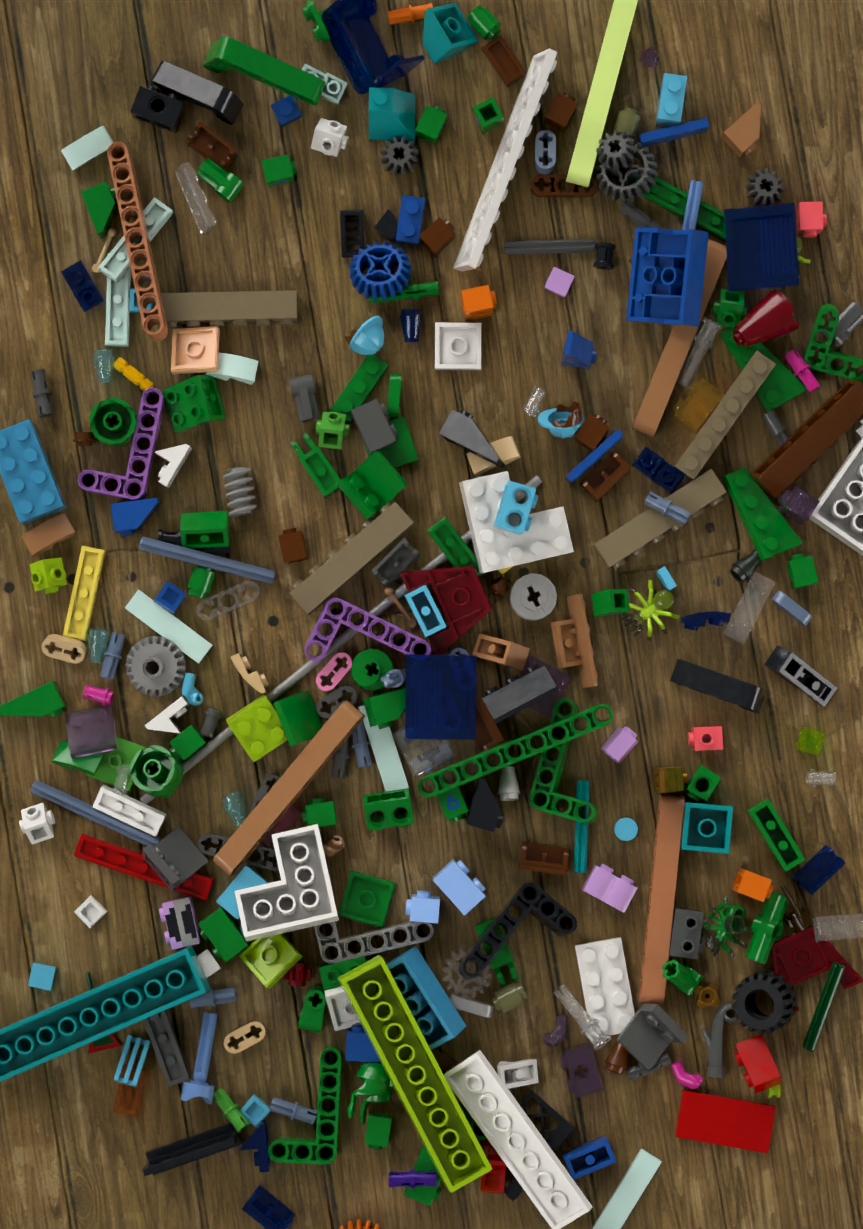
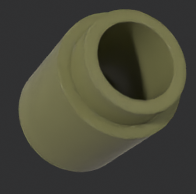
[613,108,641,139]
[492,982,528,1013]

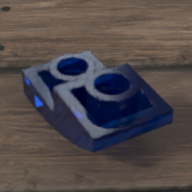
[61,260,104,312]
[632,446,685,494]
[679,611,731,631]

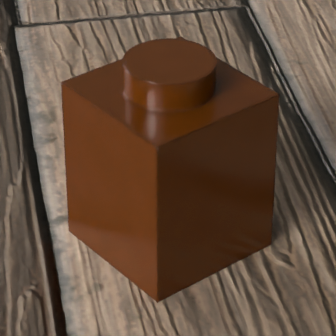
[544,93,578,133]
[419,217,455,257]
[573,414,609,452]
[278,528,308,564]

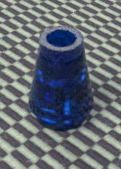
[400,309,423,342]

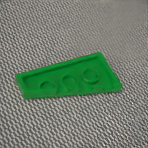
[719,327,807,413]
[722,468,803,561]

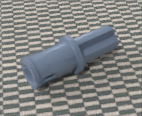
[644,491,690,524]
[100,632,126,680]
[381,669,409,688]
[352,722,373,769]
[190,988,237,1009]
[270,1097,317,1125]

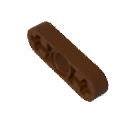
[531,174,598,198]

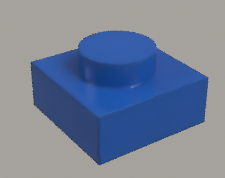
[271,95,302,127]
[153,581,187,614]

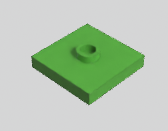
[86,731,147,791]

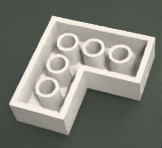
[806,438,863,556]
[459,471,574,573]
[235,824,339,941]

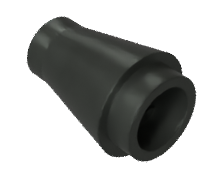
[729,550,762,583]

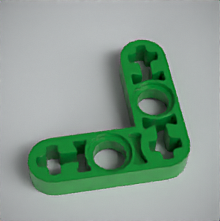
[804,304,863,381]

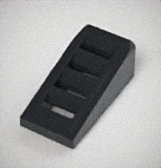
[340,210,364,258]

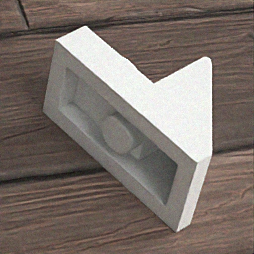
[154,444,192,488]
[145,696,189,733]
[497,1059,539,1089]

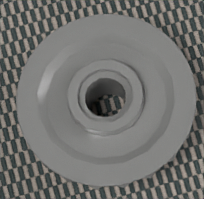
[125,636,186,697]

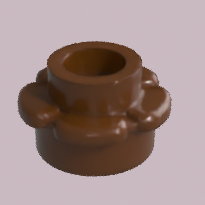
[73,432,96,446]
[489,575,511,596]

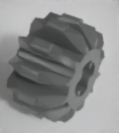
[596,130,637,172]
[380,136,418,176]
[745,167,785,208]

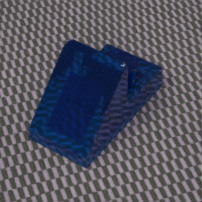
[239,1120,271,1173]

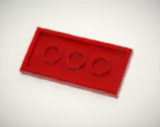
[675,1089,776,1153]

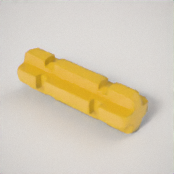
[113,357,154,391]

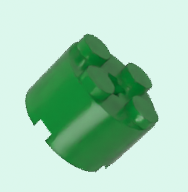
[89,398,138,447]
[130,745,184,797]

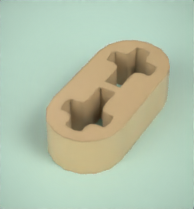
[42,634,87,664]
[224,1020,266,1054]

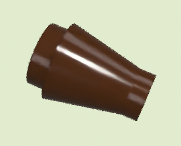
[605,1041,629,1075]

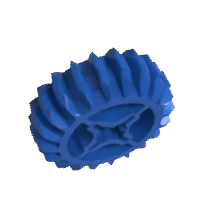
[349,241,412,301]

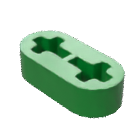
[387,373,402,418]

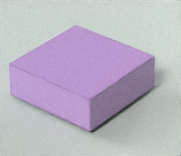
[544,267,575,298]

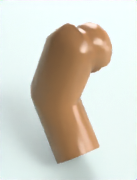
[323,835,344,858]

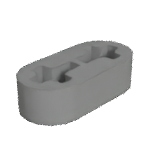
[450,994,494,1018]

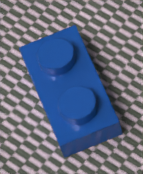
[396,195,425,245]

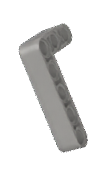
[314,921,434,964]

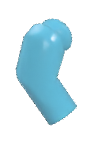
[181,672,204,706]

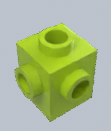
[29,557,67,594]

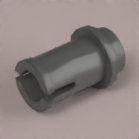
[200,707,223,738]

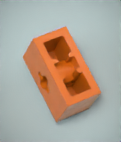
[460,285,497,321]
[731,867,773,902]

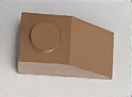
[721,102,761,158]
[472,633,530,671]

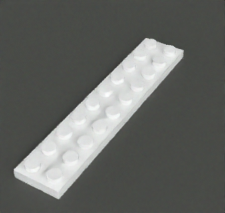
[453,48,557,272]

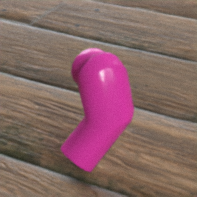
[670,1060,703,1089]

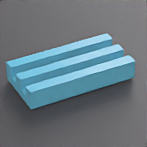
[113,1034,151,1087]

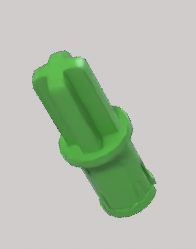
[213,1088,250,1133]

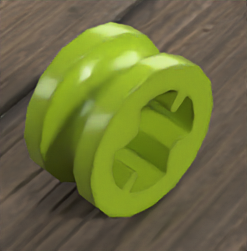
[766,1084,781,1098]

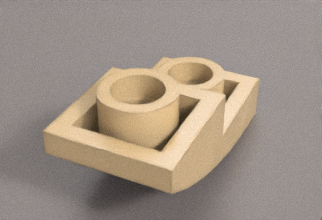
[466,436,521,476]
[231,653,269,694]

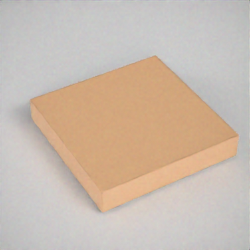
[171,326,220,374]

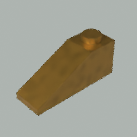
[652,767,688,793]

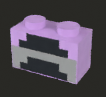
[159,896,202,950]

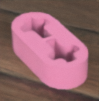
[316,652,352,691]

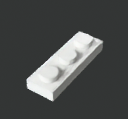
[93,784,167,837]

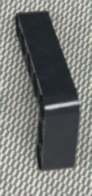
[458,883,577,979]

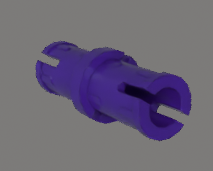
[389,1169,436,1189]

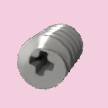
[223,467,257,517]

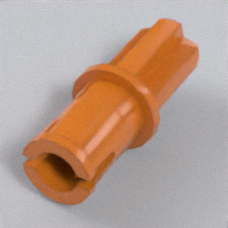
[388,3,433,25]

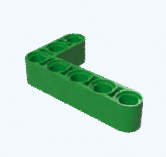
[203,36,326,105]
[529,698,599,823]
[268,1045,342,1165]

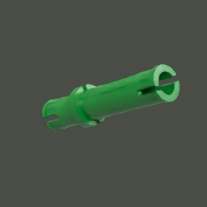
[369,281,439,304]

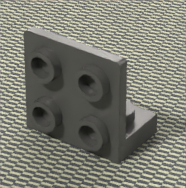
[142,827,208,892]
[617,1003,688,1070]

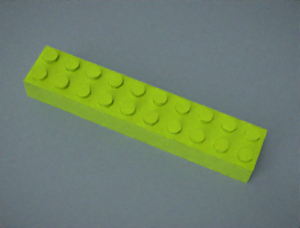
[337,955,493,1193]

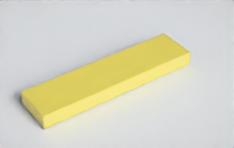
[63,546,105,641]

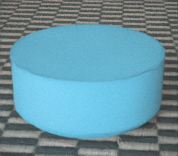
[614,817,638,841]

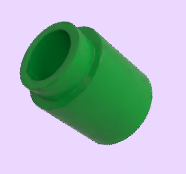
[467,5,501,40]
[187,566,216,599]

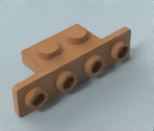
[551,594,598,688]

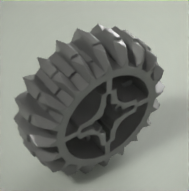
[595,142,658,203]

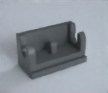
[371,538,421,587]

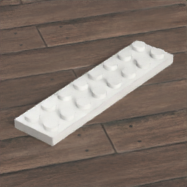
[444,1050,593,1229]

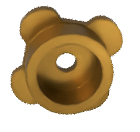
[695,983,720,1009]

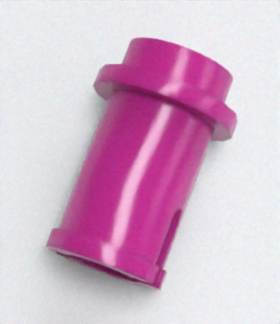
[83,684,114,706]

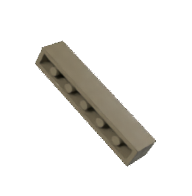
[161,290,298,328]
[674,351,776,480]
[593,468,727,569]
[290,502,414,615]

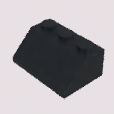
[482,664,559,724]
[465,777,504,832]

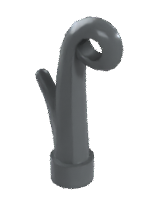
[701,1002,741,1078]

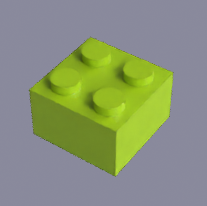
[226,694,288,763]

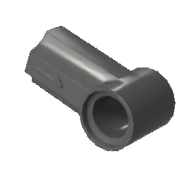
[820,302,863,349]
[289,374,319,422]

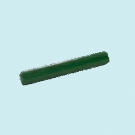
[803,962,845,1052]

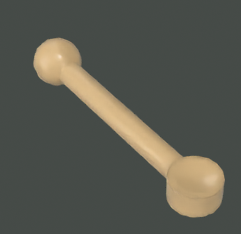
[92,228,117,273]

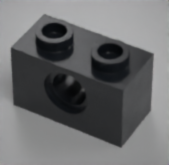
[130,86,186,133]

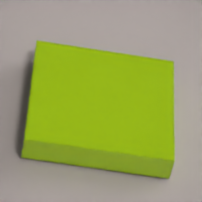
[239,933,303,990]

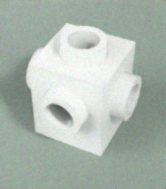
[311,118,349,157]
[19,803,55,845]

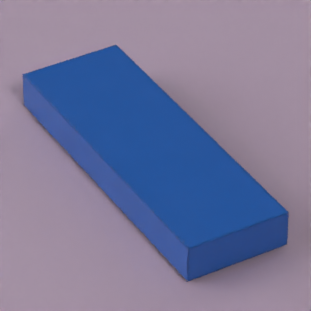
[638,118,709,148]
[565,430,623,484]

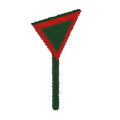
[86,972,122,1054]

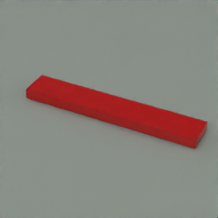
[74,834,214,901]

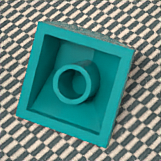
[423,2,479,64]
[369,87,416,141]

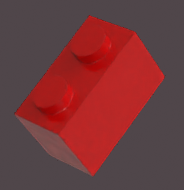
[734,1034,782,1094]

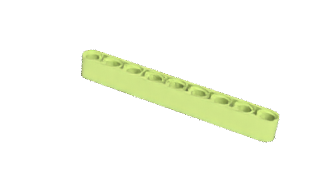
[566,0,638,187]

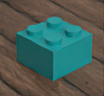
[680,802,733,854]

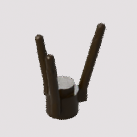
[765,882,813,932]

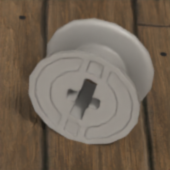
[510,573,557,621]

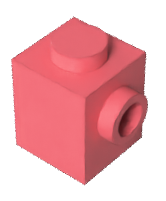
[796,202,827,238]
[688,726,723,751]

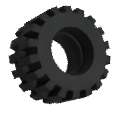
[732,971,797,1034]

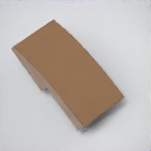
[21,513,75,557]

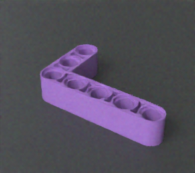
[78,388,165,501]
[304,597,431,661]

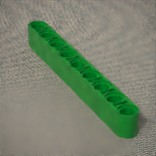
[418,703,614,798]

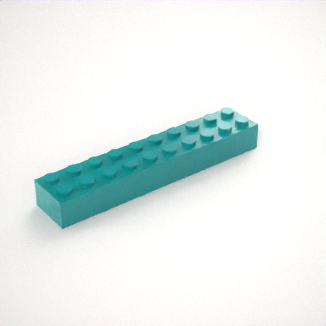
[0,946,211,1082]

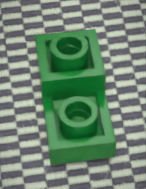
[51,741,104,776]

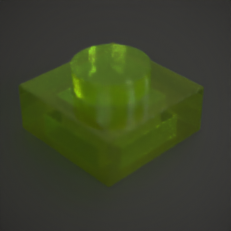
[795,726,825,756]

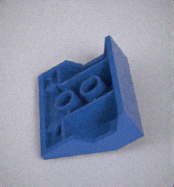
[626,227,709,327]

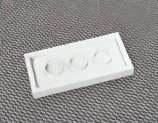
[575,937,635,1039]

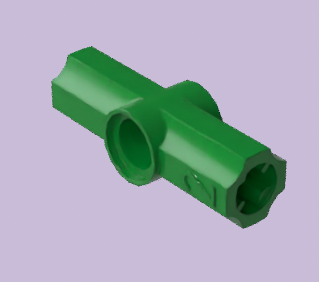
[745,891,789,964]

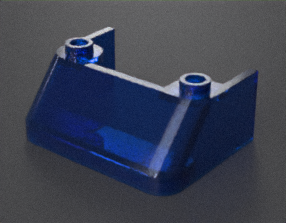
[322,0,425,94]

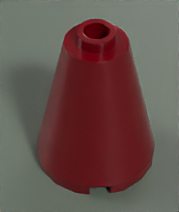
[732,289,799,348]

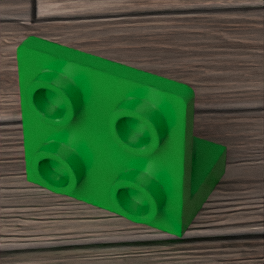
[163,375,226,433]
[337,450,407,520]

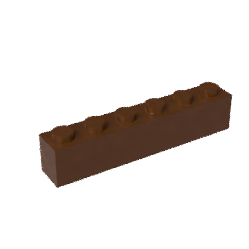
[750,379,863,498]

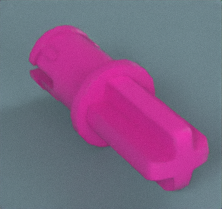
[784,349,820,393]

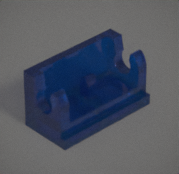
[792,845,846,895]
[242,1184,296,1229]

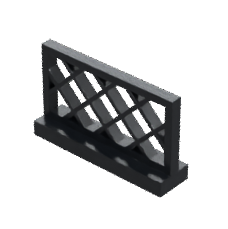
[482,1090,576,1201]
[142,1122,243,1176]

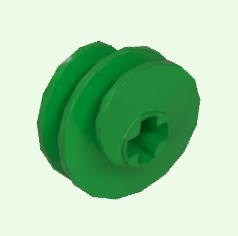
[351,649,393,691]

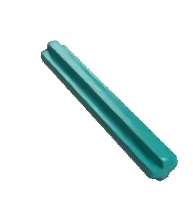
[574,780,590,873]

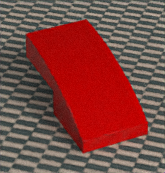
[480,1141,507,1194]

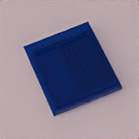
[724,203,799,291]
[405,654,476,741]

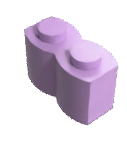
[600,727,638,764]
[581,864,637,913]

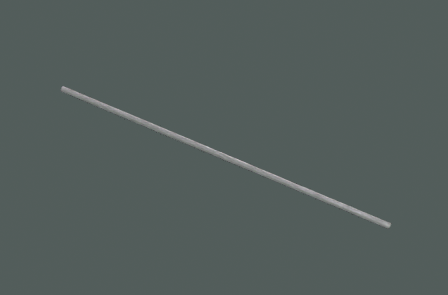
[140,475,542,805]

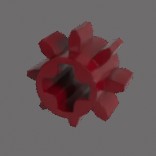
[283,961,312,987]

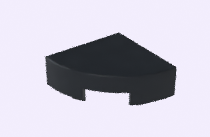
[374,209,397,242]

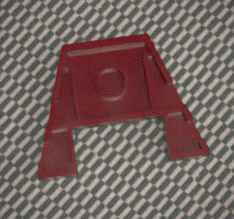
[400,565,492,656]
[771,925,863,1011]

